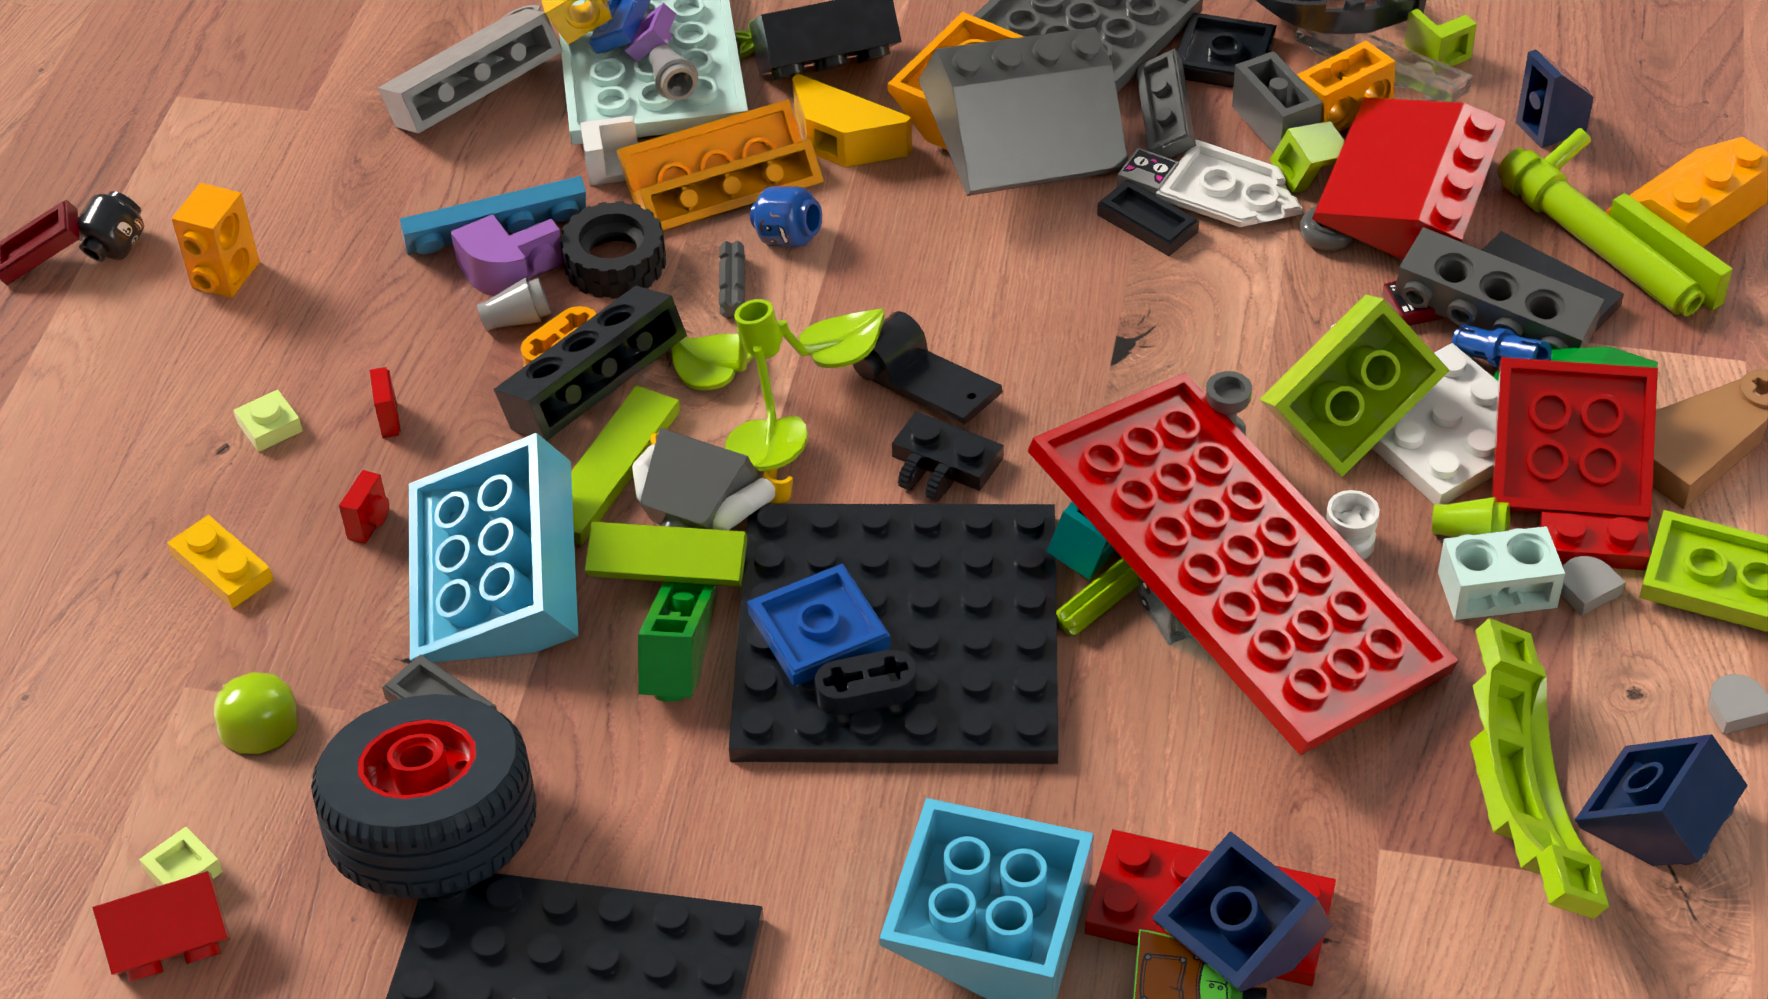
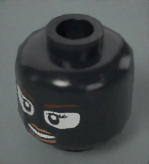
[78,191,145,262]

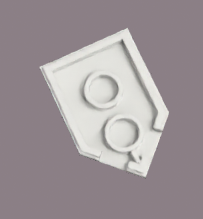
[1156,140,1303,227]

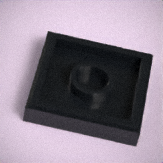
[1178,12,1277,88]

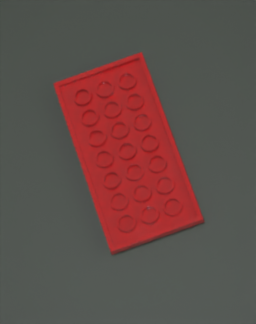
[1027,372,1459,756]

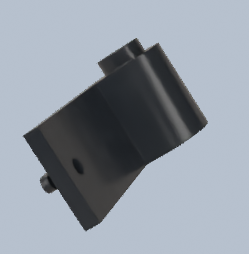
[853,311,1003,425]

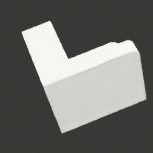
[580,116,638,186]

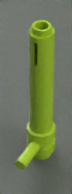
[1497,128,1705,316]

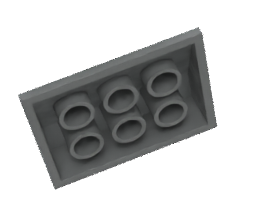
[918,27,1128,196]

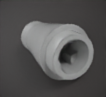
[649,45,698,101]
[477,277,551,331]

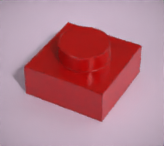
[339,470,389,544]

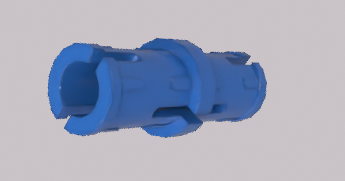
[1452,324,1552,368]

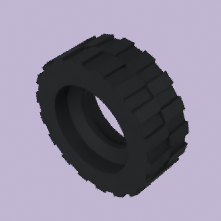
[560,201,666,299]

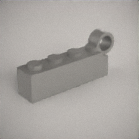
[378,4,562,134]

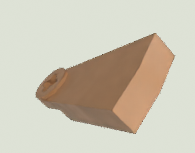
[1653,370,1768,509]

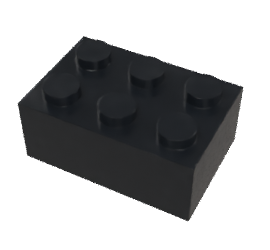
[749,0,902,81]

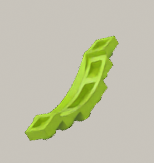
[1470,618,1609,919]

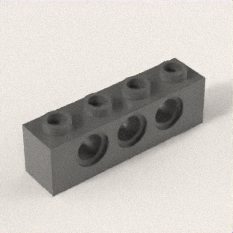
[1394,227,1605,349]

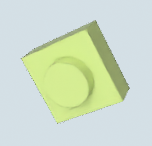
[234,389,303,452]
[139,827,223,886]

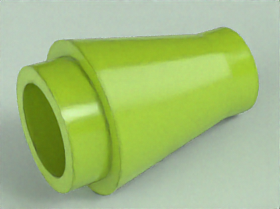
[1432,497,1510,538]

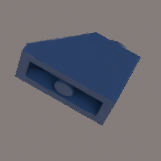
[1515,49,1594,148]

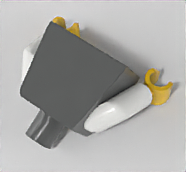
[632,428,793,530]

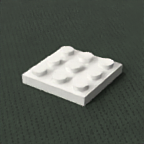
[1372,343,1498,505]

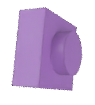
[625,3,676,62]

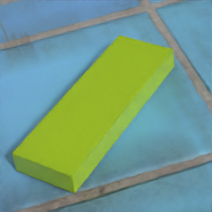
[1610,193,1733,311]
[585,522,747,587]

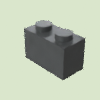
[1232,51,1323,152]

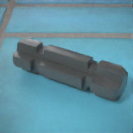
[719,241,745,318]

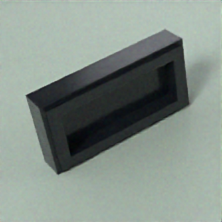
[1097,180,1199,256]

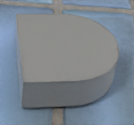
[1561,556,1626,616]
[1708,674,1768,734]

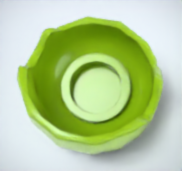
[214,672,298,754]

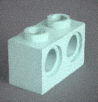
[1438,526,1565,621]

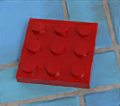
[1492,357,1658,522]

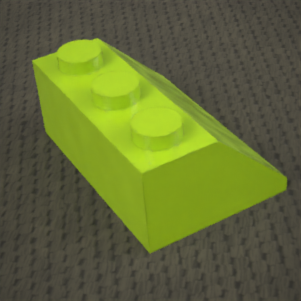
[1259,294,1450,477]

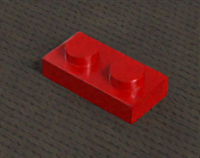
[1539,511,1650,571]

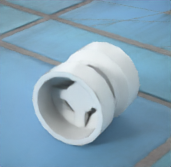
[1326,490,1380,560]

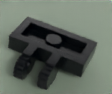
[892,411,1004,502]

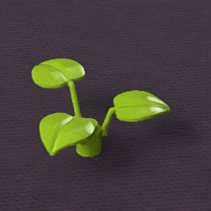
[672,299,885,471]

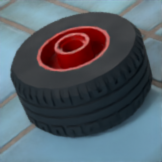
[311,694,537,899]

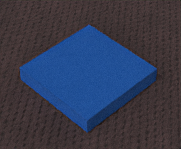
[747,563,891,687]

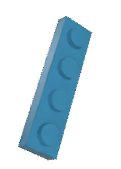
[400,176,586,254]

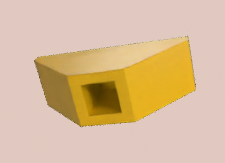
[792,73,912,167]

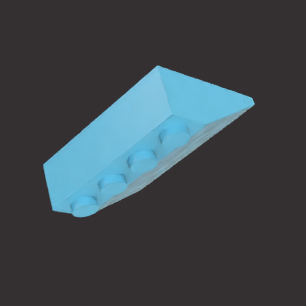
[409,433,578,662]

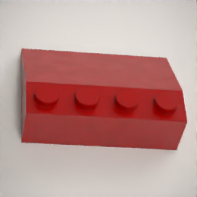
[1312,97,1507,260]

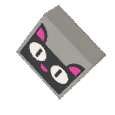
[1117,148,1179,196]

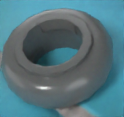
[1300,206,1355,251]

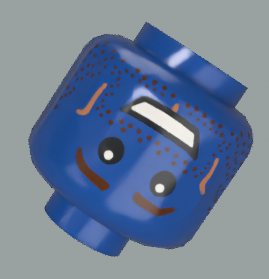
[750,186,822,247]

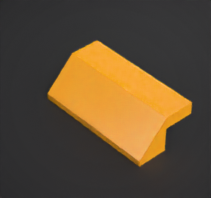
[616,99,824,230]

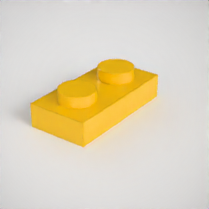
[167,515,274,609]

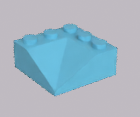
[879,798,1094,999]

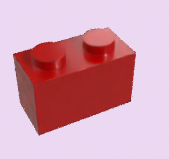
[92,871,230,983]

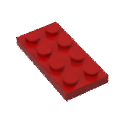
[1085,829,1336,987]

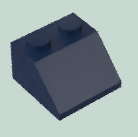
[1575,734,1748,866]
[1152,831,1332,993]

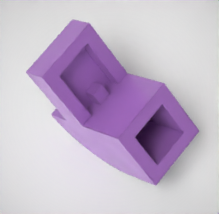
[450,214,563,296]

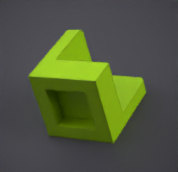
[1404,9,1477,73]
[1270,121,1345,194]

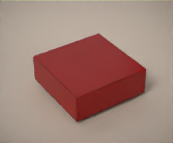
[369,367,401,438]

